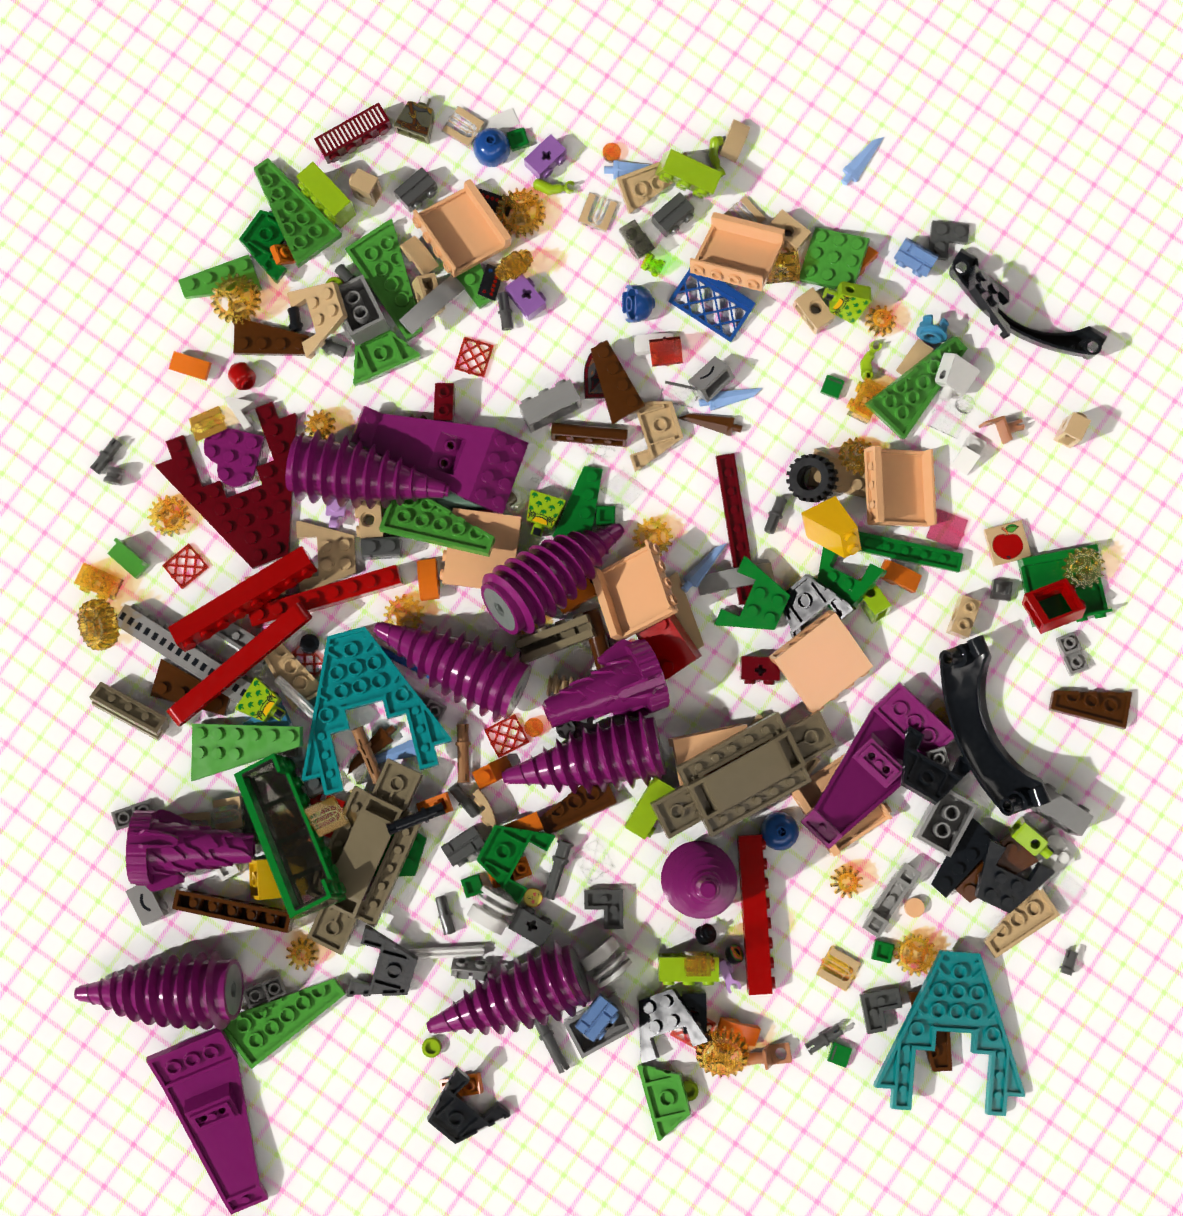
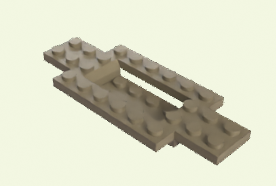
[650,711,836,839]
[306,758,423,955]

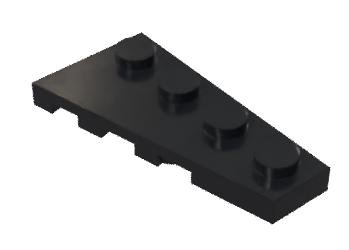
[931,817,1000,899]

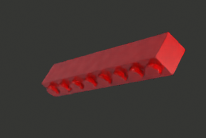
[168,546,318,652]
[248,565,404,629]
[737,834,776,995]

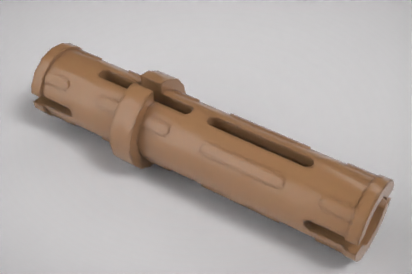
[455,724,471,783]
[351,726,381,784]

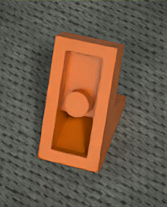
[472,755,512,790]
[416,792,454,813]

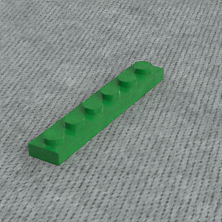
[858,531,963,573]

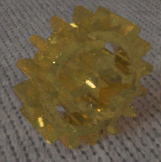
[495,249,534,282]
[838,437,872,476]
[147,495,191,537]
[632,517,673,557]
[1062,547,1106,590]
[383,594,426,629]
[893,933,937,977]

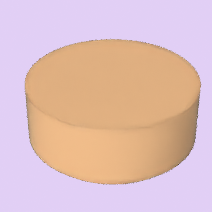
[904,897,925,918]

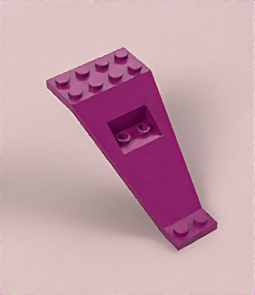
[350,406,529,514]
[800,681,955,849]
[146,1028,268,1215]

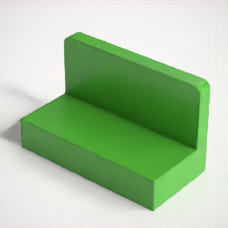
[107,538,150,579]

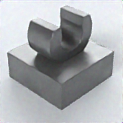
[990,579,1013,602]

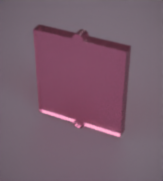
[926,509,968,550]

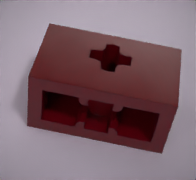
[433,383,456,423]
[739,656,780,685]

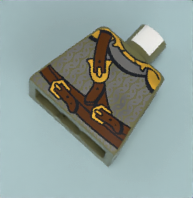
[394,95,435,145]

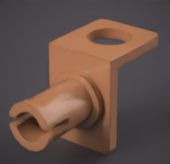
[978,415,1025,445]
[746,1042,792,1070]

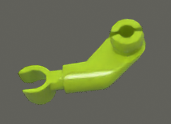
[708,136,726,178]
[533,178,575,195]
[860,340,882,381]

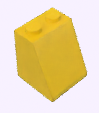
[801,496,862,558]
[248,855,308,900]

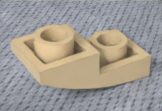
[718,119,750,163]
[400,235,439,275]
[896,339,934,375]
[473,789,497,827]

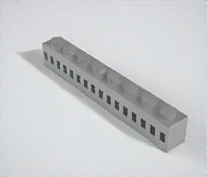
[113,604,254,703]

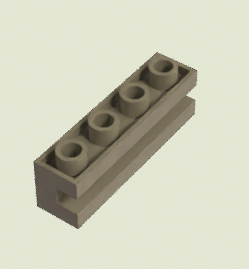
[515,612,597,663]
[89,681,170,741]

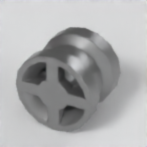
[103,466,125,486]
[556,721,575,739]

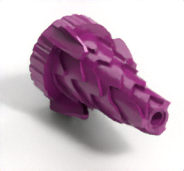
[542,639,670,728]
[125,809,256,892]

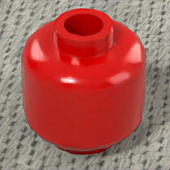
[228,362,256,390]

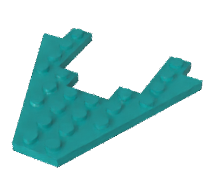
[302,626,453,796]
[873,950,1025,1116]

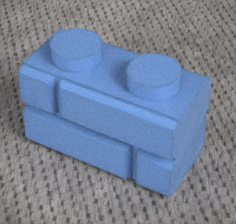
[894,237,939,278]
[575,993,619,1042]

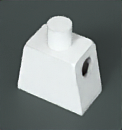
[935,352,980,401]

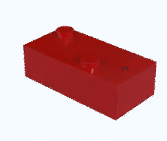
[636,614,702,680]

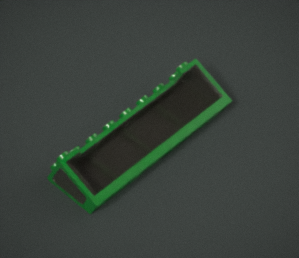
[234,753,347,919]

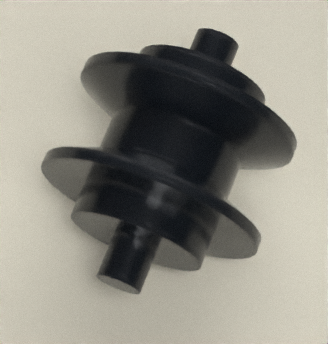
[695,923,717,945]

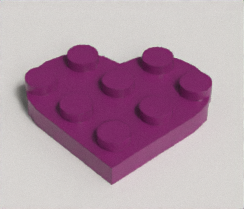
[204,427,265,488]

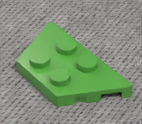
[353,330,421,387]
[637,1063,692,1141]

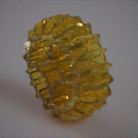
[496,187,546,239]
[210,273,262,325]
[76,599,121,651]
[696,1026,749,1079]

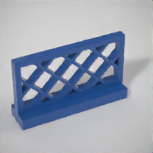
[668,267,756,343]

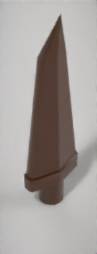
[678,413,743,436]
[347,725,397,775]

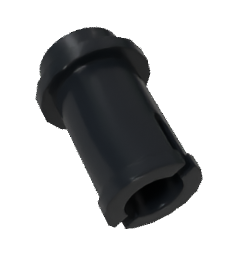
[287,307,304,332]

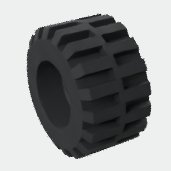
[786,454,839,503]

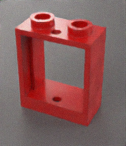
[1022,578,1086,634]

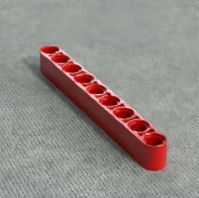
[166,602,312,727]

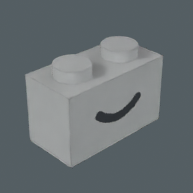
[688,356,735,403]
[125,885,169,926]

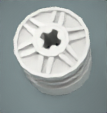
[467,885,518,935]
[580,935,632,988]

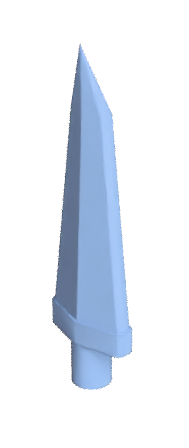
[841,137,884,186]
[604,160,649,180]
[698,388,762,411]
[681,543,727,593]
[375,739,416,764]

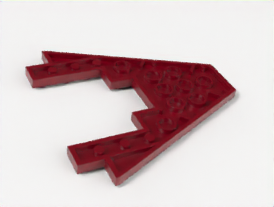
[155,402,298,569]

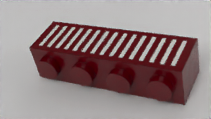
[314,102,392,164]

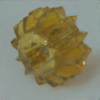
[864,304,897,337]
[304,409,336,440]
[830,865,863,899]
[286,937,320,971]

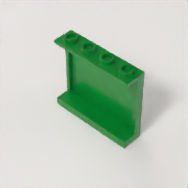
[1017,544,1113,628]

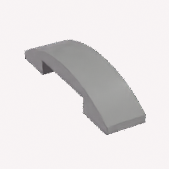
[399,275,465,335]
[698,562,775,596]
[862,862,922,938]

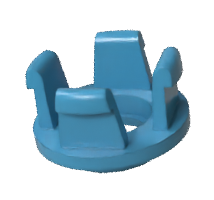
[916,314,949,344]

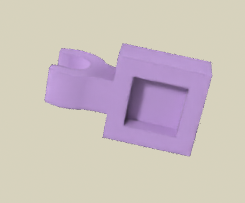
[325,498,347,530]
[719,958,741,994]

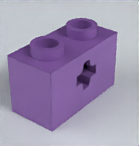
[524,134,567,179]
[505,274,547,321]

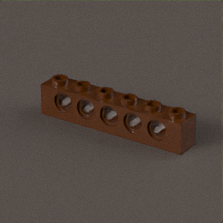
[172,888,294,933]

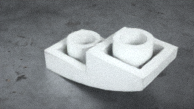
[634,333,675,356]

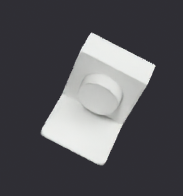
[224,397,257,433]
[950,433,987,476]

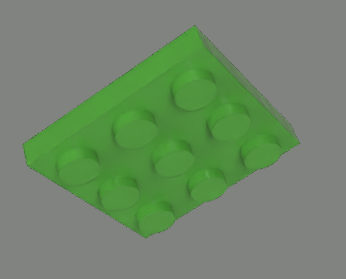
[798,227,870,289]

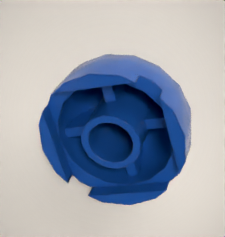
[473,128,510,167]
[622,284,655,323]
[760,812,799,851]

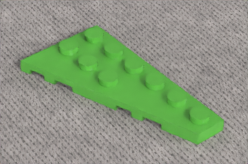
[253,158,342,268]
[345,218,423,342]
[864,336,968,439]
[379,498,495,557]
[191,723,303,782]
[223,978,346,1069]

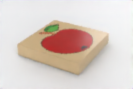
[983,520,1032,567]

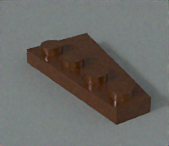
[233,317,310,356]
[590,340,645,425]
[150,659,231,716]
[1048,691,1132,730]
[539,784,618,834]
[955,833,1039,903]
[907,991,953,1072]

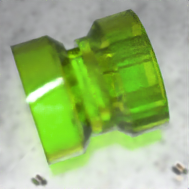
[640,252,666,278]

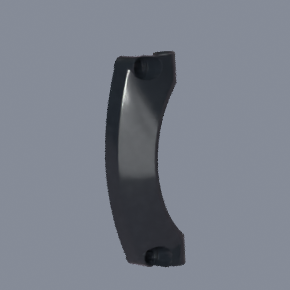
[949,248,1107,360]
[939,635,1051,816]

